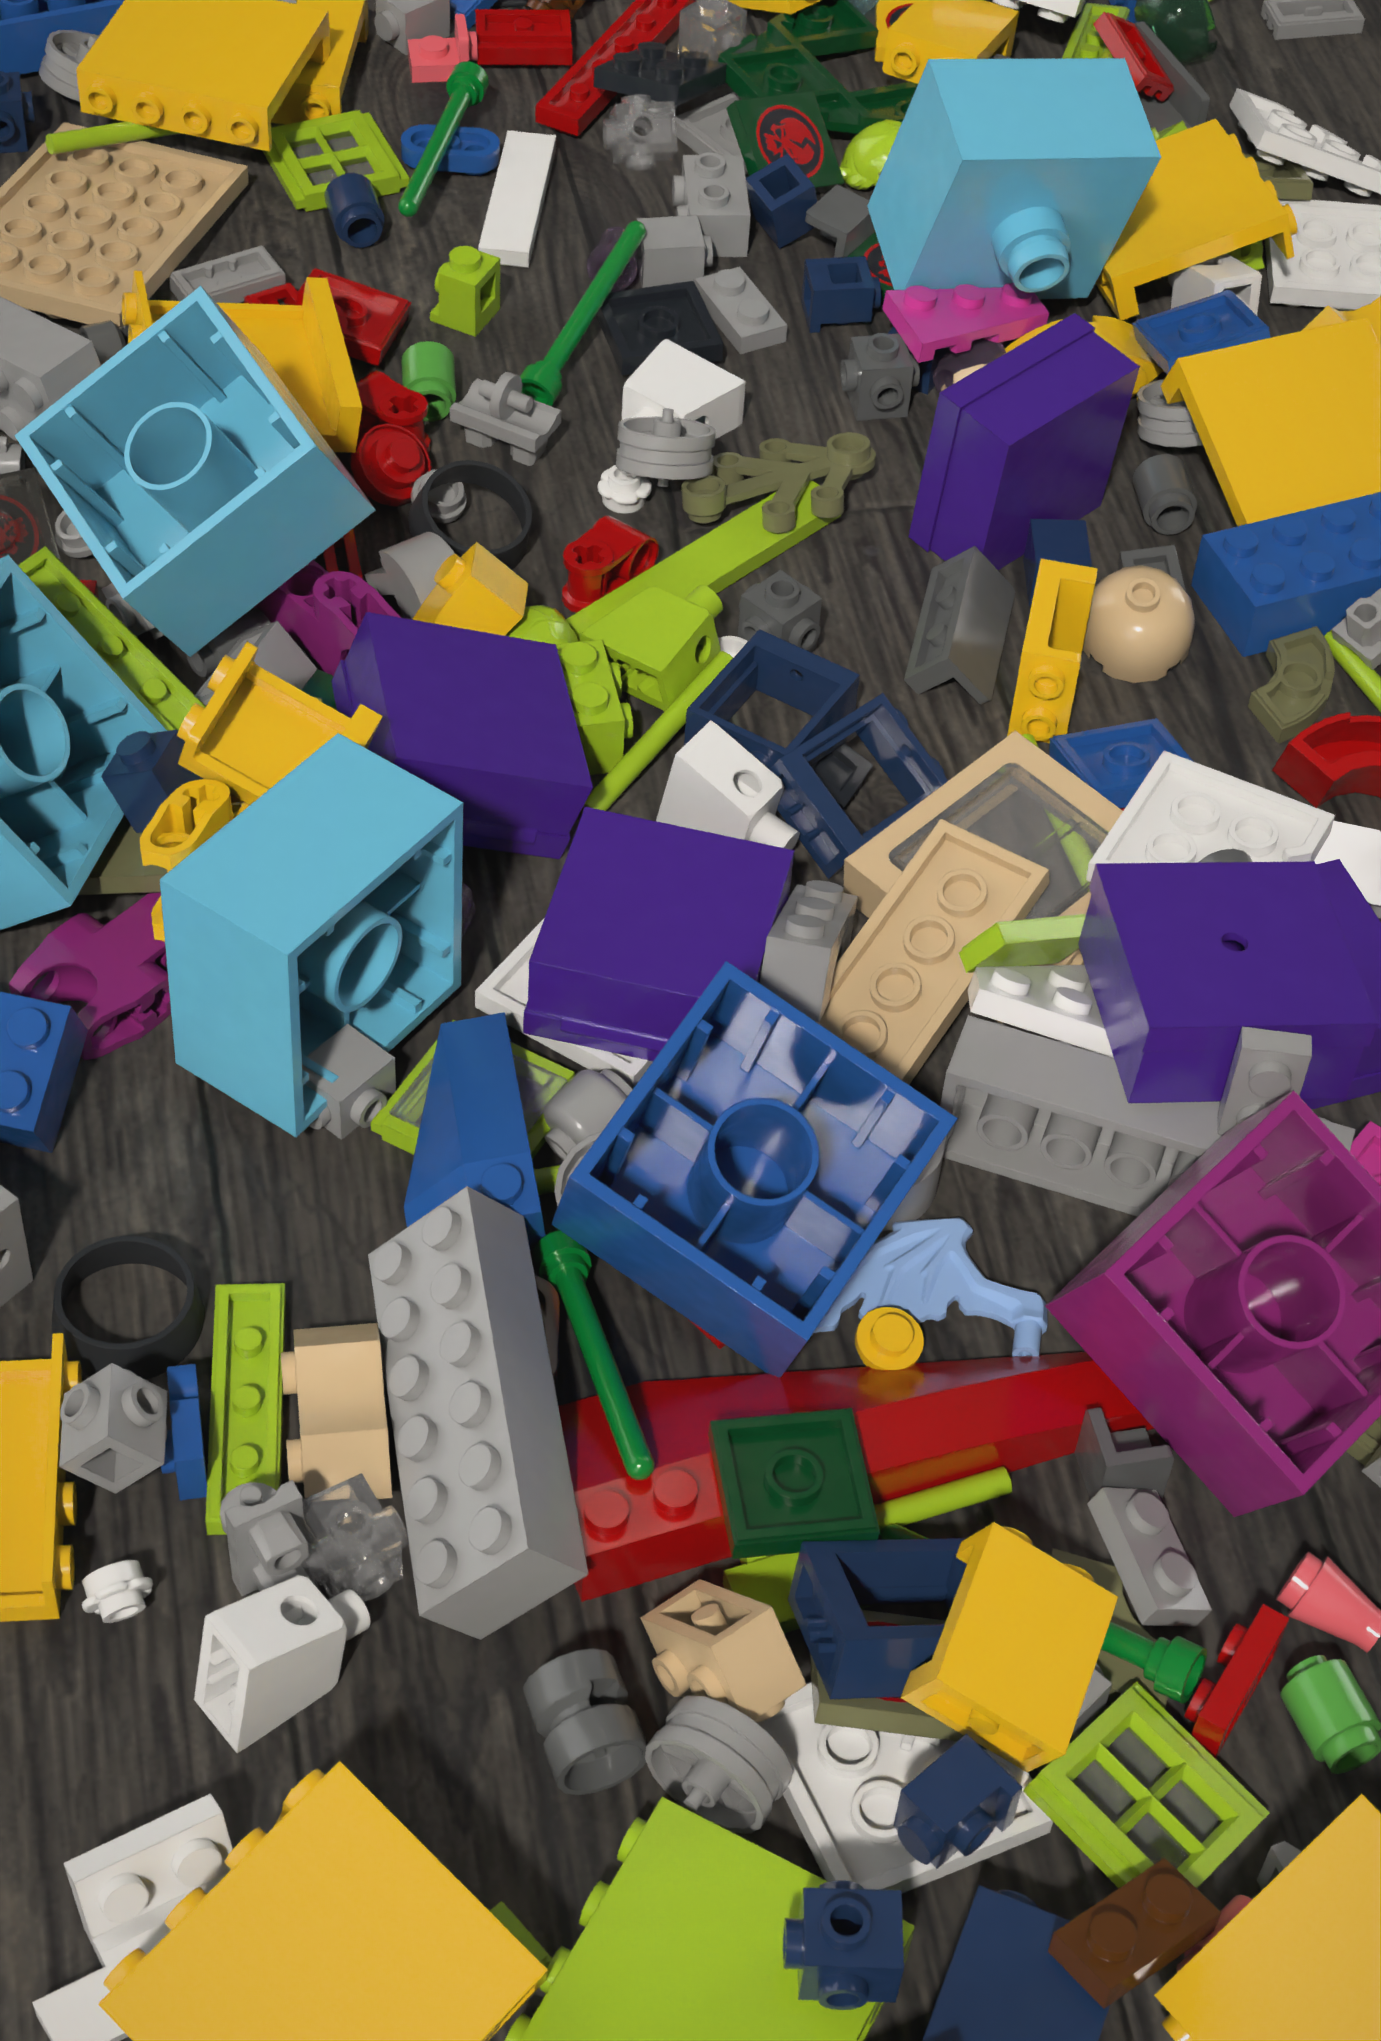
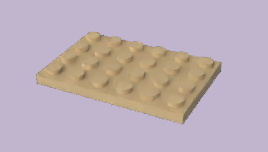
[0,122,248,327]

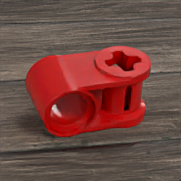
[356,371,431,454]
[562,516,659,613]

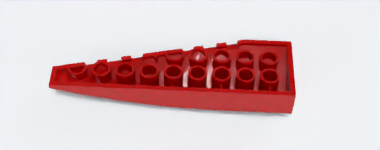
[558,1352,1154,1602]

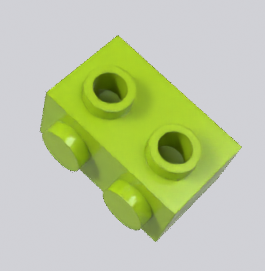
[556,639,633,775]

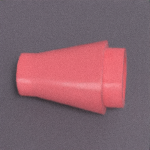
[1276,1552,1381,1653]

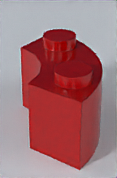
[1272,712,1381,808]

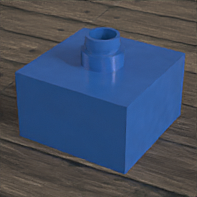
[551,961,958,1377]

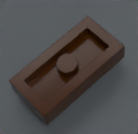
[1048,1858,1221,2009]

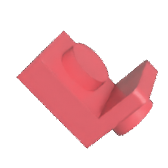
[407,14,478,83]

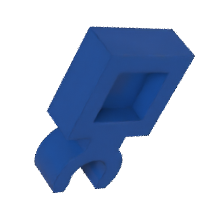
[161,1364,207,1500]

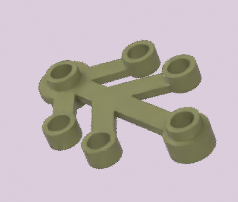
[681,432,876,533]

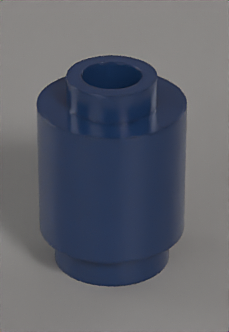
[325,173,385,248]

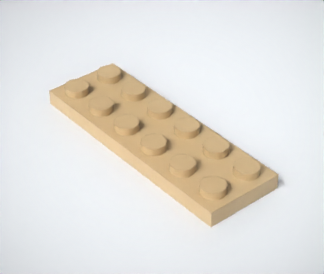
[817,819,1050,1085]

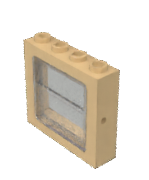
[843,730,1123,1024]

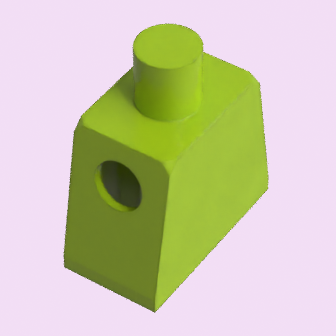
[581,585,723,711]

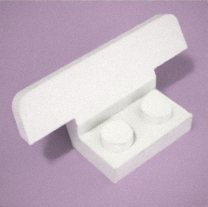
[32,1793,233,2041]

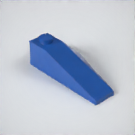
[404,1012,546,1251]

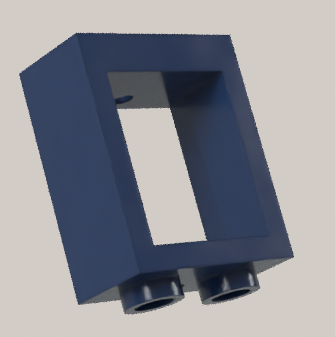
[684,629,860,769]
[769,693,948,879]
[788,1538,967,1699]

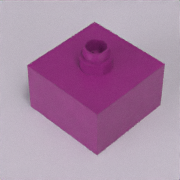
[1045,1090,1381,1517]

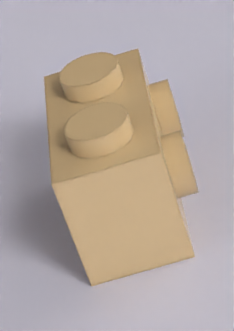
[641,1579,807,1723]

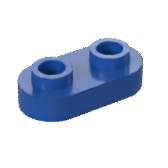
[401,124,500,176]

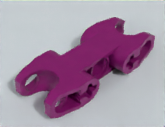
[253,560,401,676]
[9,892,171,1060]

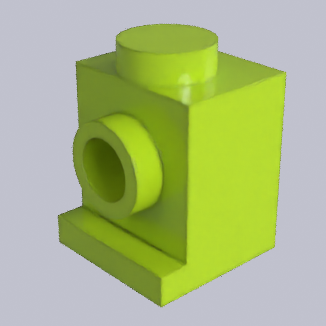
[430,246,500,337]

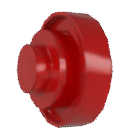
[351,423,431,507]

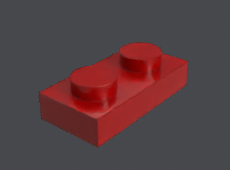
[1184,1604,1290,1759]

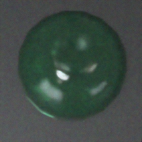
[1134,0,1217,66]

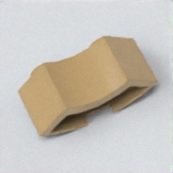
[281,1323,392,1506]

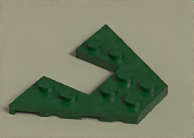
[717,0,918,134]

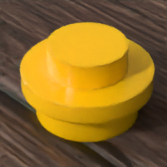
[855,1307,924,1370]

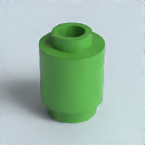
[401,341,456,421]
[1280,1655,1381,1774]

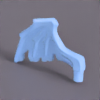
[811,1217,1048,1357]

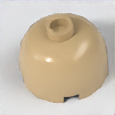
[1083,565,1195,683]

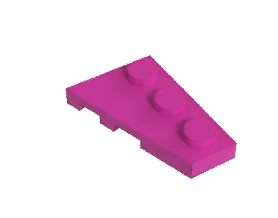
[882,283,1049,363]

